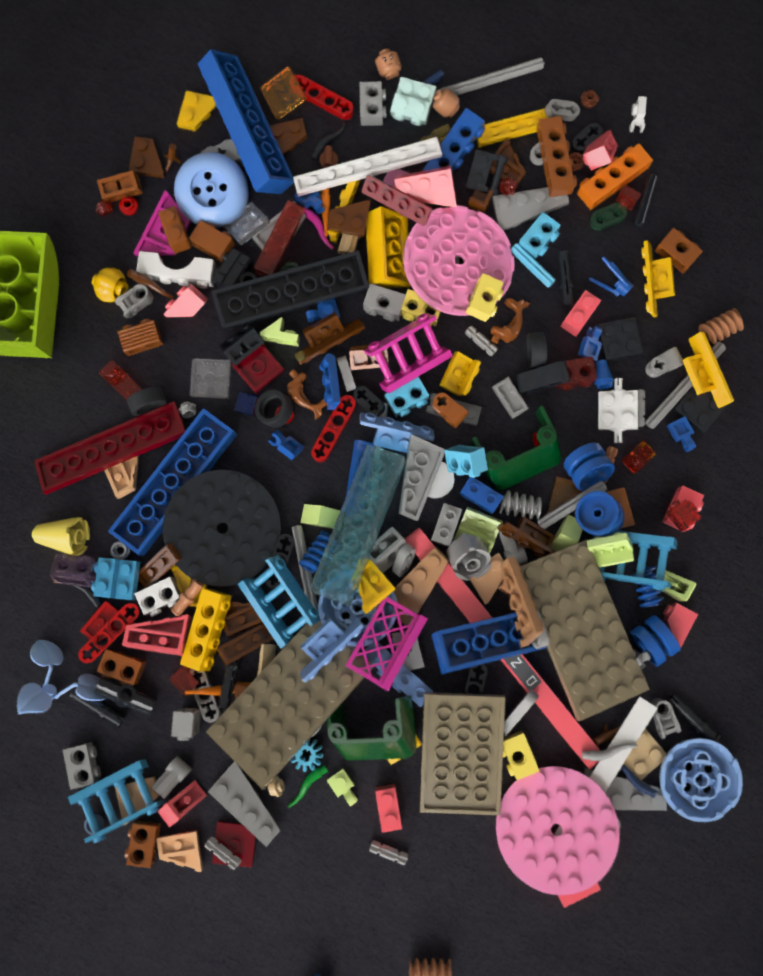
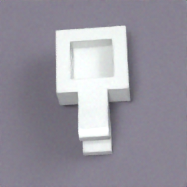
[629,96,646,133]

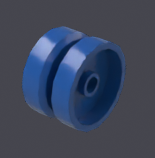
[564,443,615,491]
[575,491,625,537]
[630,615,681,667]

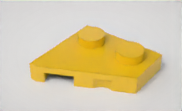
[355,560,395,614]

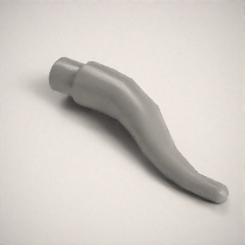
[581,744,638,761]

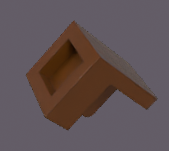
[468,190,493,214]

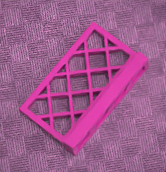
[345,597,427,691]

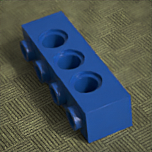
[423,108,485,173]

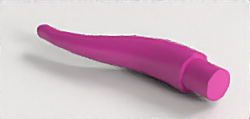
[302,207,334,250]

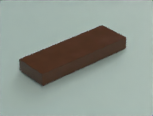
[138,542,182,588]
[216,623,274,666]

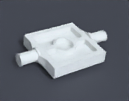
[598,378,638,443]

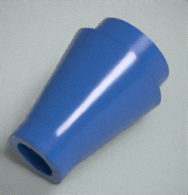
[595,360,614,390]

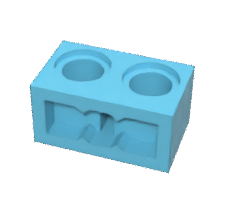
[519,212,560,260]
[385,377,429,417]
[444,445,488,477]

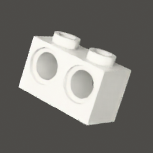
[135,577,181,617]

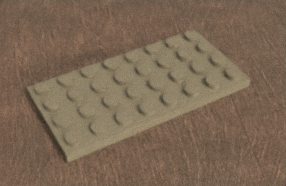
[520,540,650,721]
[206,621,374,789]

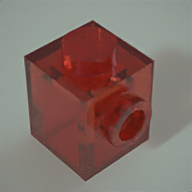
[666,499,701,531]

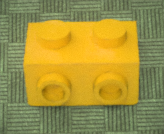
[439,351,481,396]

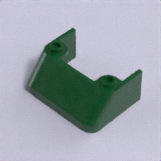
[470,405,561,491]
[327,695,416,760]

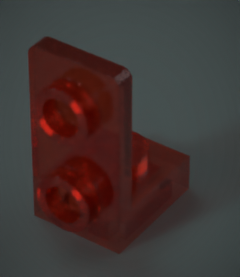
[99,360,143,400]

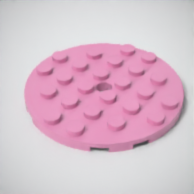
[403,206,514,316]
[496,766,619,895]

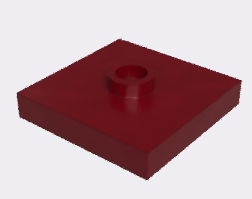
[232,344,285,394]
[212,821,256,868]

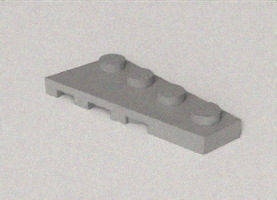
[492,187,569,232]

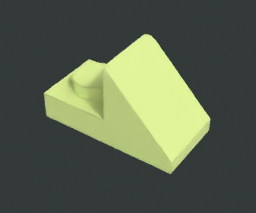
[260,317,300,347]

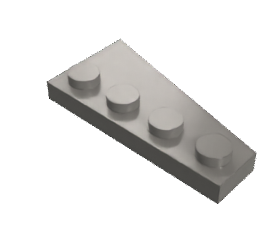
[398,435,445,521]
[208,761,281,847]
[584,767,667,811]

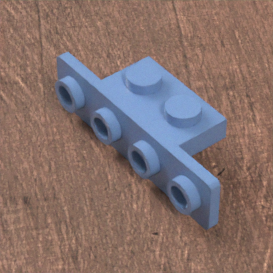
[359,413,435,453]
[299,618,364,682]
[365,642,433,707]

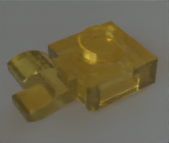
[420,124,451,145]

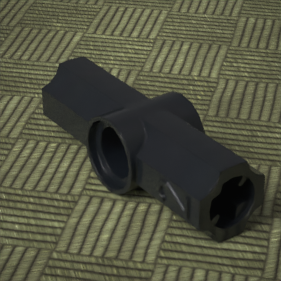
[93,676,156,716]

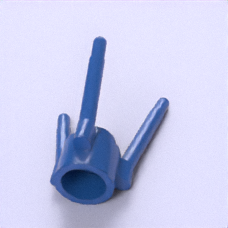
[589,256,634,297]

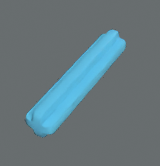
[511,243,555,287]

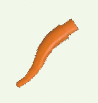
[321,188,330,236]
[185,685,235,696]

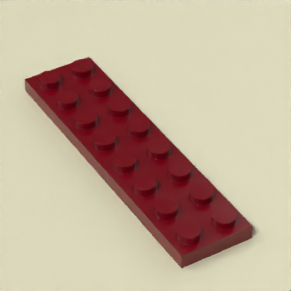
[34,401,186,495]

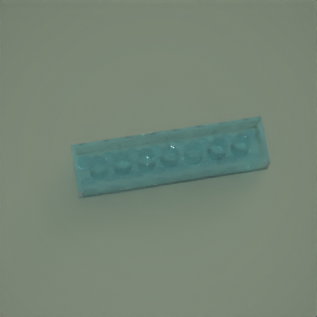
[309,444,406,607]

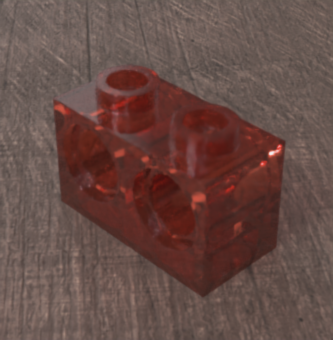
[556,356,597,391]

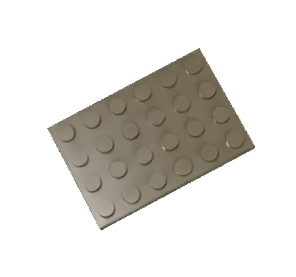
[420,692,505,815]

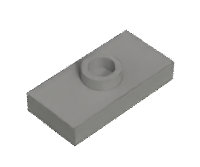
[492,377,529,419]

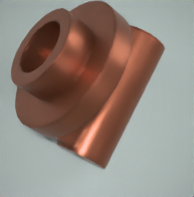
[320,146,338,168]

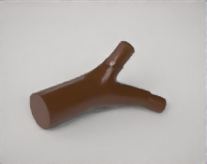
[165,144,181,172]
[593,724,621,746]

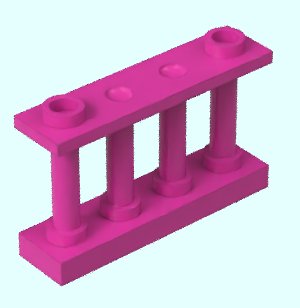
[364,313,453,393]

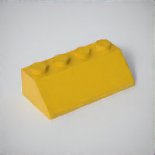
[366,206,411,289]

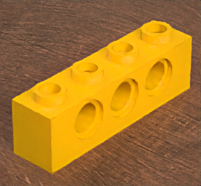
[180,588,231,672]

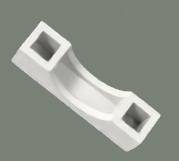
[136,251,216,288]

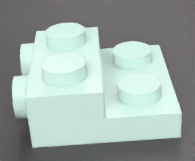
[390,77,436,126]

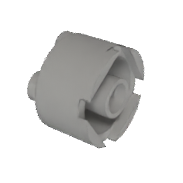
[446,533,491,581]

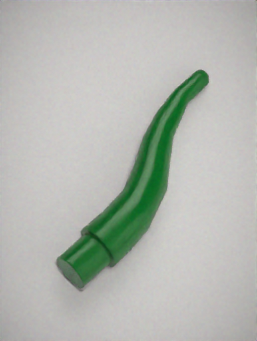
[288,765,328,808]

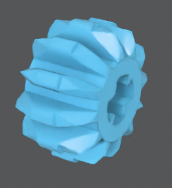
[291,739,324,772]

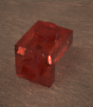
[616,185,641,210]
[622,440,656,474]

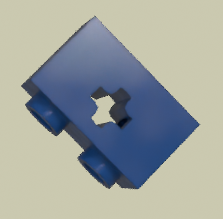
[459,477,504,515]

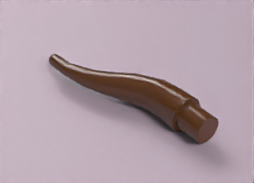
[127,269,175,300]

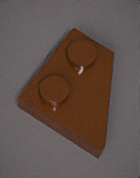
[270,118,307,155]
[129,137,165,178]
[490,139,526,189]
[327,200,370,238]
[224,602,263,637]

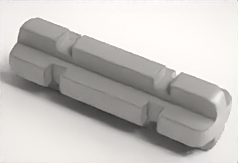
[465,325,498,356]
[638,389,645,427]
[205,837,241,870]
[369,840,408,865]

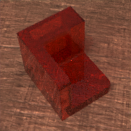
[169,666,199,697]

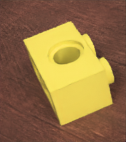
[465,273,504,322]
[503,731,539,780]

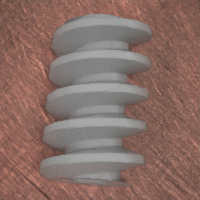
[499,490,542,521]

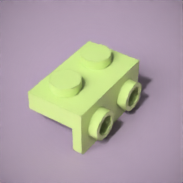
[587,533,634,568]

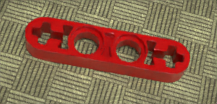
[290,75,354,120]
[311,395,356,463]
[78,602,140,663]

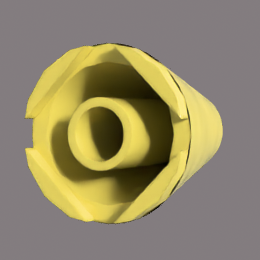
[32,517,90,556]

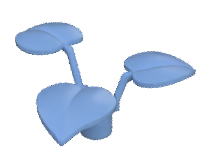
[17,640,107,714]

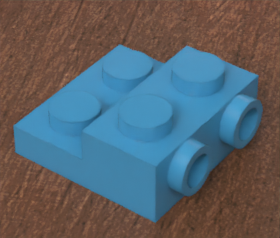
[91,558,141,601]

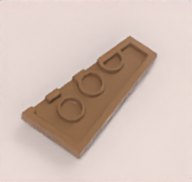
[388,547,450,626]
[500,556,544,647]

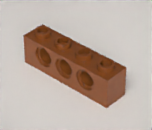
[536,116,577,198]

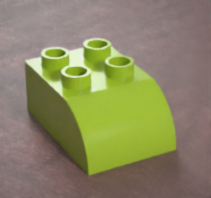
[0,231,59,358]

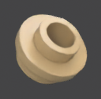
[268,776,285,797]

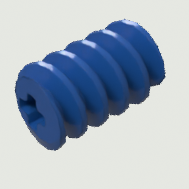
[299,531,339,574]
[633,566,664,608]

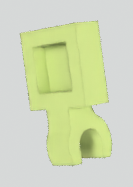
[327,768,358,806]

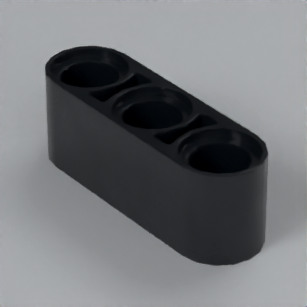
[516,361,570,395]

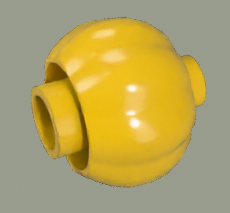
[92,268,128,302]

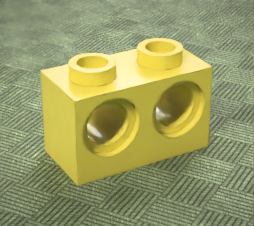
[401,289,441,326]

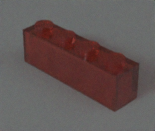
[254,200,305,276]

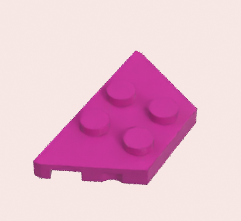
[133,191,192,257]

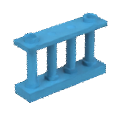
[599,531,678,591]
[238,555,321,649]
[68,759,164,844]

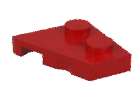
[80,600,136,642]

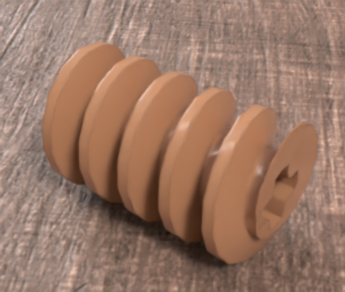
[699,308,744,344]
[409,958,451,976]

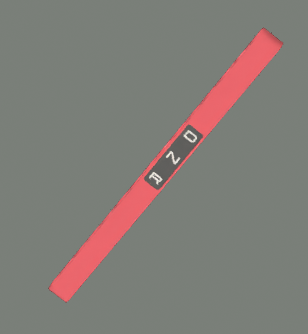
[404,527,600,770]

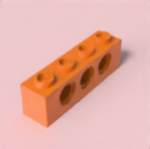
[577,144,653,210]

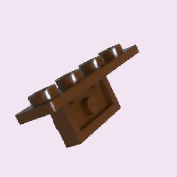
[294,312,365,365]
[497,517,555,557]

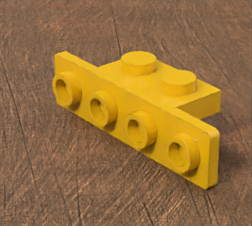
[641,240,675,317]
[682,331,734,408]

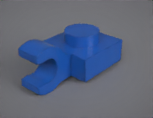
[294,191,325,214]
[306,300,340,323]
[578,326,602,361]
[667,416,696,453]
[268,430,304,460]

